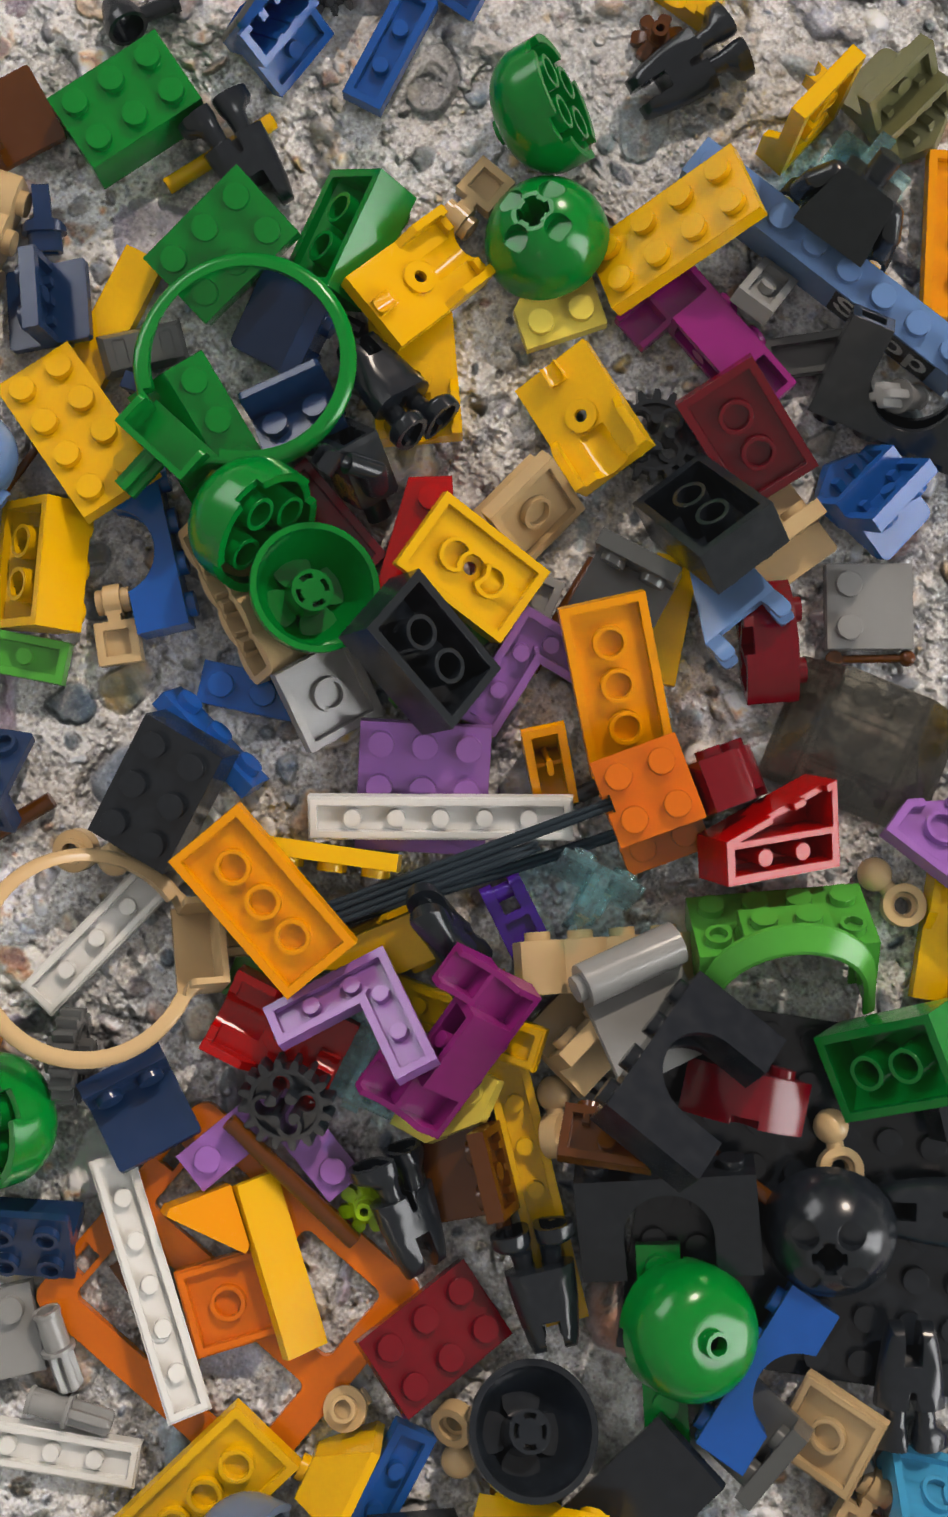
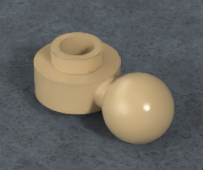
[52,828,129,876]
[857,857,927,928]
[536,1075,571,1159]
[813,1108,864,1176]
[431,1398,475,1479]

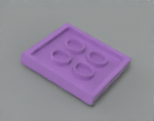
[355,717,492,854]

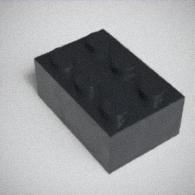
[632,452,790,595]
[338,568,501,735]
[88,709,240,874]

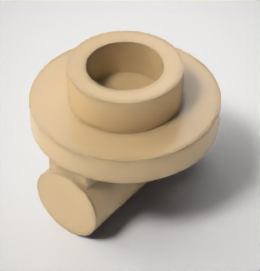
[323,1385,372,1433]

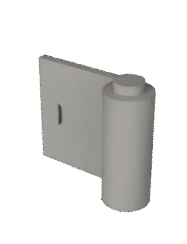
[568,922,701,1079]

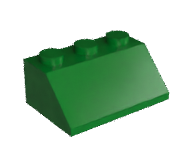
[282,168,416,312]
[127,350,261,504]
[813,998,948,1123]

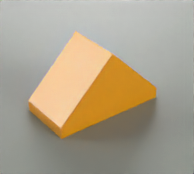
[520,720,579,803]
[160,1181,250,1254]

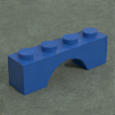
[112,467,200,640]
[692,1281,840,1477]

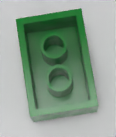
[46,29,203,189]
[143,164,302,326]

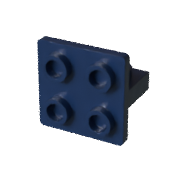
[6,244,93,355]
[238,359,349,449]
[0,1197,85,1279]

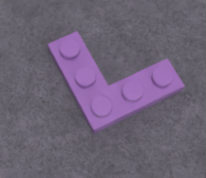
[462,605,572,738]
[263,945,441,1086]
[176,1088,355,1202]

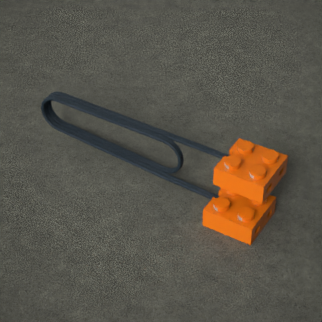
[327,732,707,925]

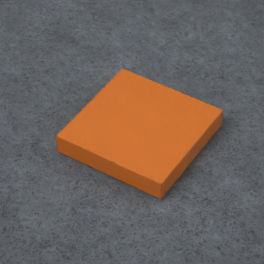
[173,1248,276,1360]

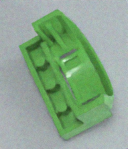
[685,883,881,1015]

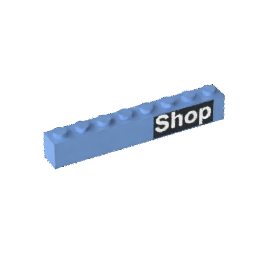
[679,137,948,396]

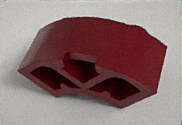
[736,580,808,705]
[688,738,768,816]
[678,1057,812,1137]

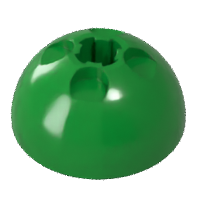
[484,175,610,300]
[249,522,380,654]

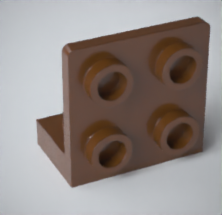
[0,65,67,172]
[557,1100,652,1175]
[422,1120,520,1225]

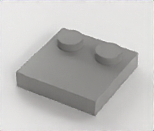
[823,563,914,651]
[270,647,385,753]
[0,1277,50,1380]

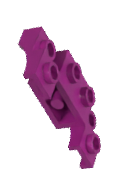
[614,265,797,401]
[355,942,542,1139]

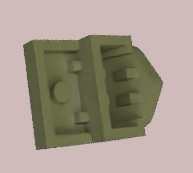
[841,33,948,164]

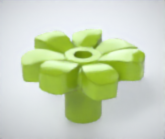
[338,1185,380,1233]

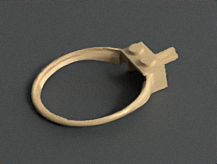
[0,848,249,1069]

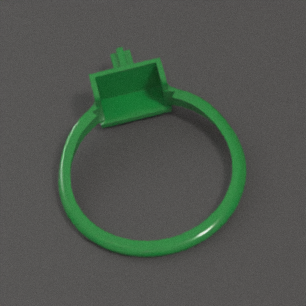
[114,253,357,499]

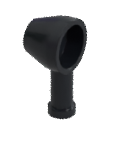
[101,0,182,46]

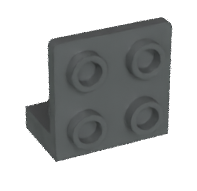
[568,527,682,629]
[690,1377,814,1511]

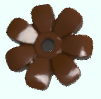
[630,14,683,63]

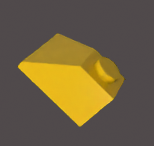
[293,1420,385,1517]

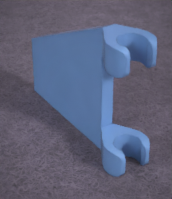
[689,568,795,670]

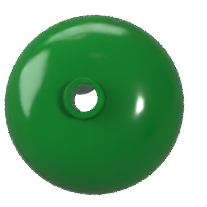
[489,34,596,175]
[188,455,317,592]
[0,1052,58,1190]
[619,1256,759,1404]

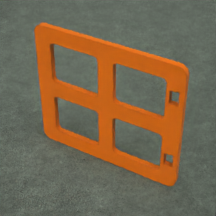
[36,1101,420,1451]

